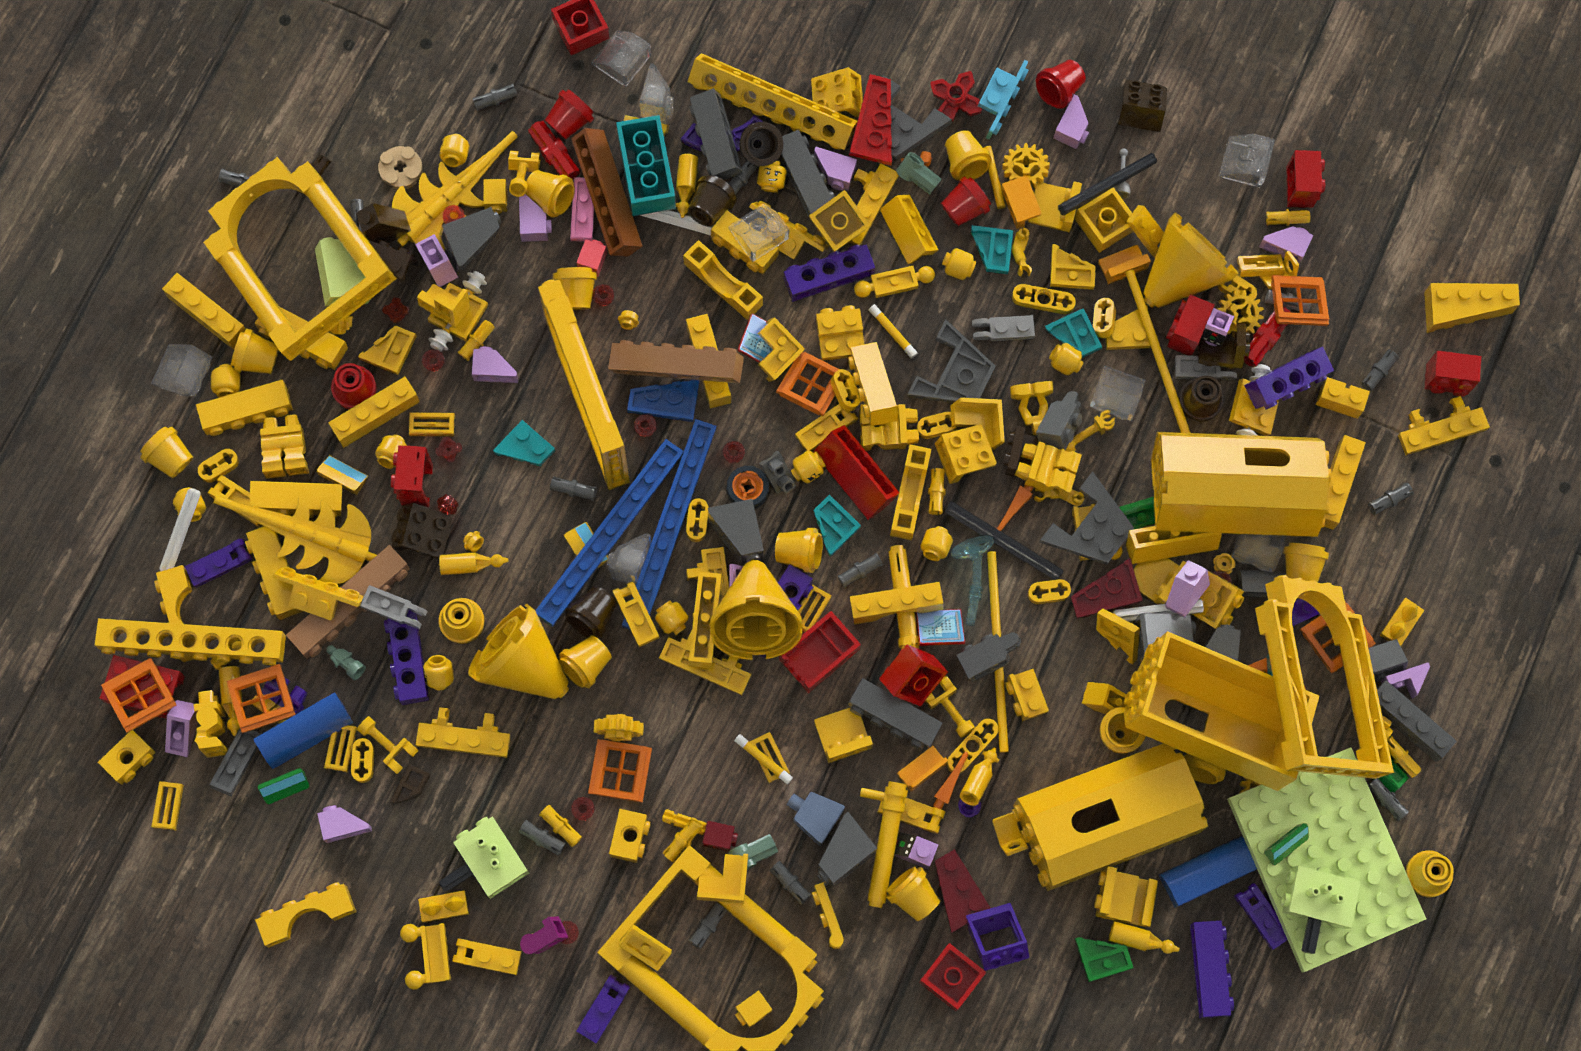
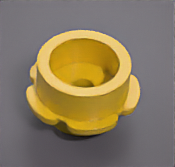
[618,310,639,330]
[463,531,484,552]
[1213,553,1235,575]

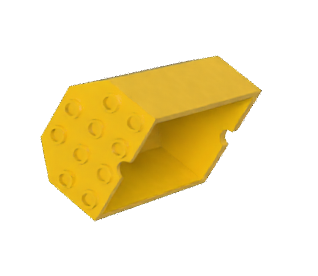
[1151,432,1332,537]
[1124,631,1319,791]
[1011,743,1208,891]

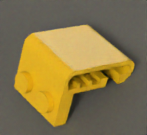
[1094,866,1158,927]

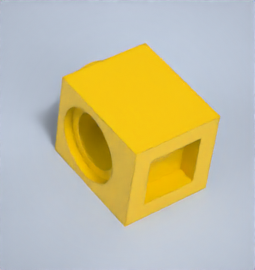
[484,179,507,214]
[735,990,772,1028]

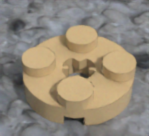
[378,146,423,190]

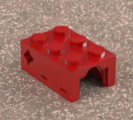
[391,445,433,508]
[779,611,861,694]
[100,655,185,719]

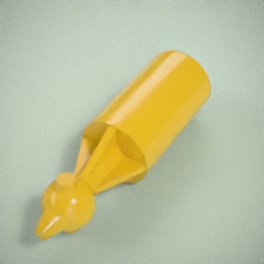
[676,154,698,218]
[439,552,508,575]
[219,666,242,736]
[960,747,1000,806]
[1109,921,1180,954]

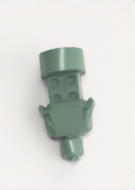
[326,645,366,680]

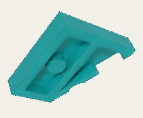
[493,420,555,467]
[813,495,861,557]

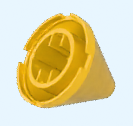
[1143,213,1239,308]
[710,560,802,660]
[468,604,569,699]

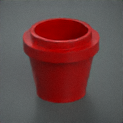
[1036,60,1086,109]
[544,89,594,140]
[941,176,991,226]
[331,363,377,409]

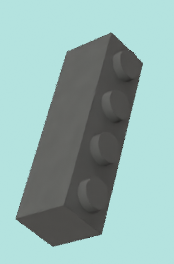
[690,88,743,180]
[779,130,835,222]
[847,678,942,750]
[1377,680,1457,762]

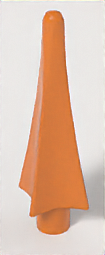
[997,485,1034,531]
[933,752,968,809]

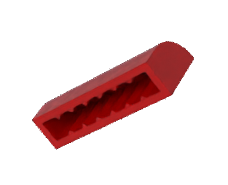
[813,425,900,520]

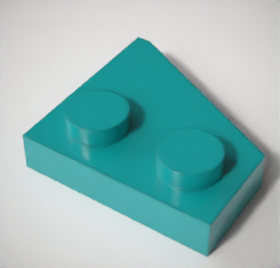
[971,225,1013,274]
[1045,308,1102,358]

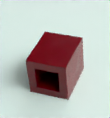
[703,821,738,852]

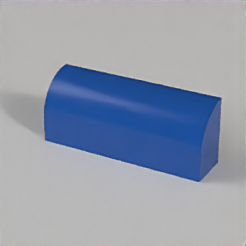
[253,692,353,769]
[1158,836,1257,908]

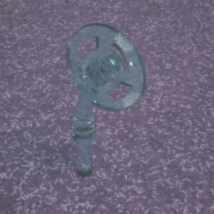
[951,536,994,626]

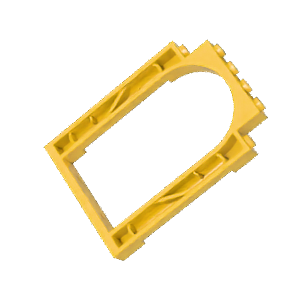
[203,157,396,361]
[538,279,630,490]
[1255,575,1394,779]
[597,845,824,1051]

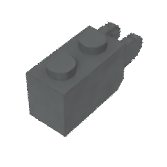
[1036,391,1082,450]
[957,632,1022,683]

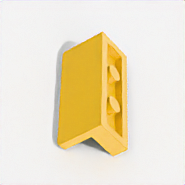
[880,195,938,264]

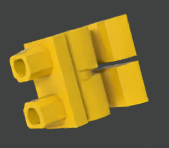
[859,404,919,451]
[260,415,309,479]
[1015,441,1082,500]
[194,690,228,758]

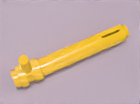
[888,545,920,650]
[860,781,908,908]

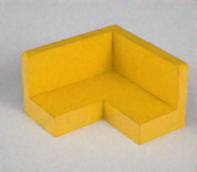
[417,284,470,328]
[757,317,805,382]
[950,398,1005,450]
[697,854,748,904]

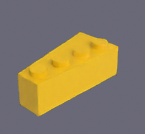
[1424,283,1520,333]

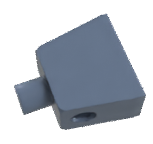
[787,792,845,846]

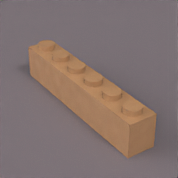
[608,340,744,383]
[286,545,410,659]

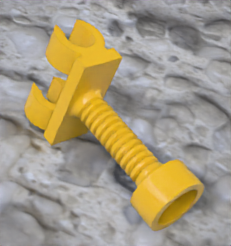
[508,151,540,197]
[1065,410,1115,452]
[925,676,975,738]
[357,716,418,774]

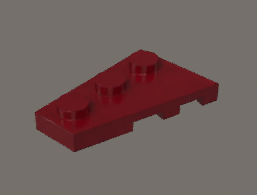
[1071,558,1143,619]
[934,849,990,933]

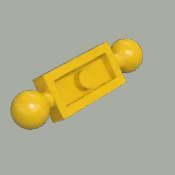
[854,266,935,298]

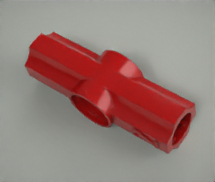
[528,121,580,180]
[1244,307,1291,367]

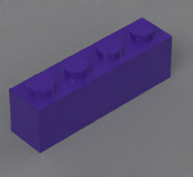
[1190,921,1234,1019]

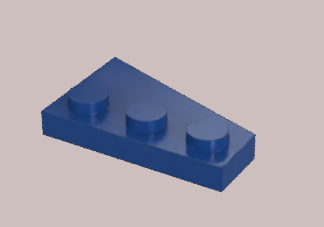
[627,380,700,422]

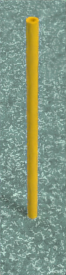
[1125,270,1190,433]
[987,551,1009,753]

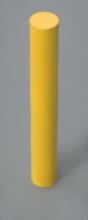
[984,146,1006,209]

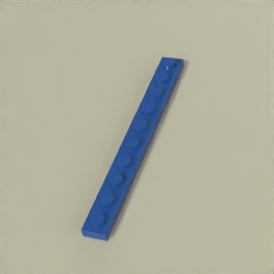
[622,419,717,630]
[535,439,684,627]

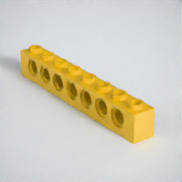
[687,53,858,150]
[95,618,286,666]

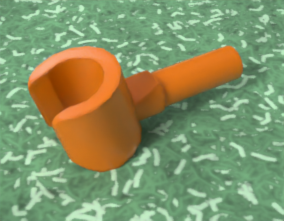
[901,151,932,167]

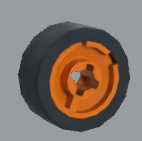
[727,466,769,509]

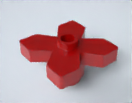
[930,71,982,121]

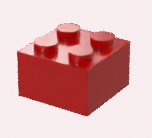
[551,0,610,56]
[1286,150,1325,208]
[1166,294,1215,356]
[1424,351,1482,396]
[879,644,948,706]
[919,943,986,1012]

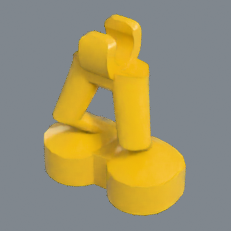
[1010,381,1053,435]

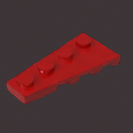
[849,74,892,166]

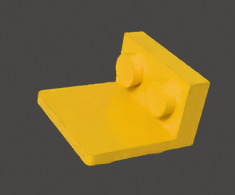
[811,67,863,117]
[1028,181,1082,232]
[935,424,997,484]
[1134,558,1186,605]
[814,708,873,763]

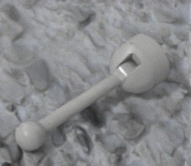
[1114,148,1131,199]

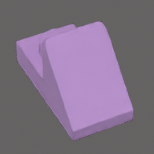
[1381,663,1430,699]

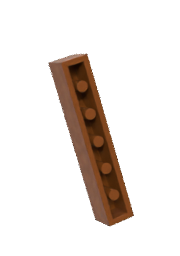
[571,128,643,256]

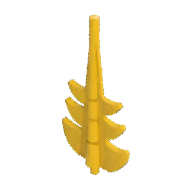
[392,131,518,251]
[213,495,377,584]

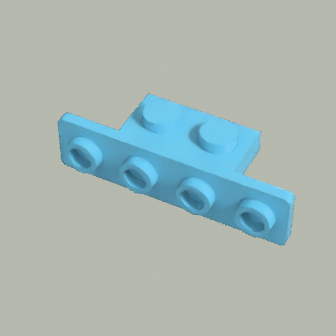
[978,60,1029,139]

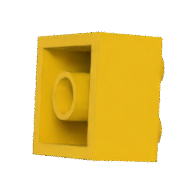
[1074,187,1134,253]
[809,190,870,252]

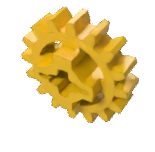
[1002,143,1050,188]
[1216,290,1264,337]
[594,714,644,741]

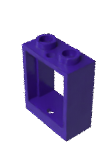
[966,903,1029,971]

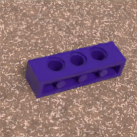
[783,244,875,302]
[1244,347,1334,410]
[760,564,814,658]
[384,610,429,705]

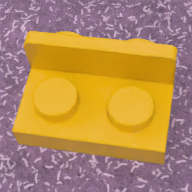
[1005,669,1049,721]

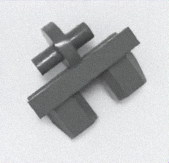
[759,451,795,495]

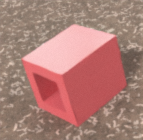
[576,239,607,277]

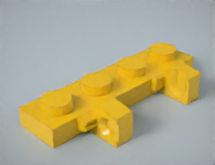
[849,163,899,245]
[1398,396,1490,455]
[686,547,729,619]
[659,630,751,696]
[416,707,511,758]

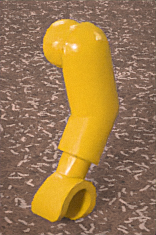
[1011,228,1032,276]
[1034,489,1085,506]

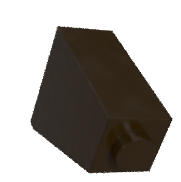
[356,203,411,243]

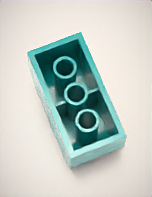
[616,115,676,216]

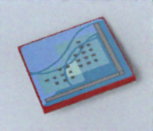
[737,313,773,363]
[916,609,965,646]

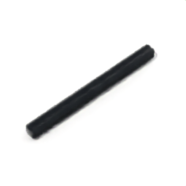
[1058,153,1157,215]
[945,502,1064,580]

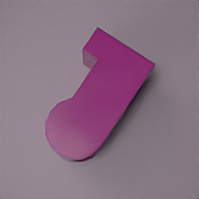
[520,916,568,954]

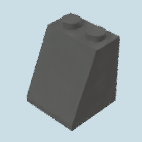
[439,207,501,274]
[708,499,764,566]
[1133,613,1197,667]
[1204,625,1241,661]
[817,812,877,888]

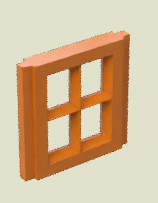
[1271,275,1329,326]
[776,352,845,416]
[1300,602,1376,674]
[101,658,177,733]
[226,664,296,734]
[588,739,652,803]

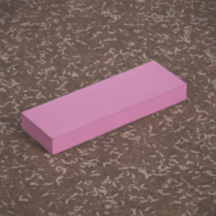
[570,177,594,242]

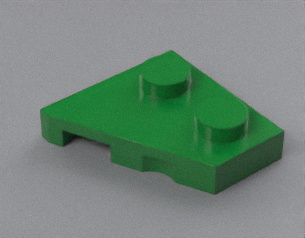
[1074,937,1134,982]

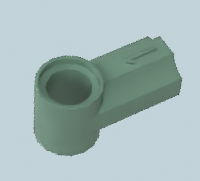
[896,152,942,195]
[728,834,778,870]

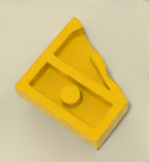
[1050,244,1095,290]
[1105,305,1151,350]
[358,326,417,375]
[1096,608,1140,664]

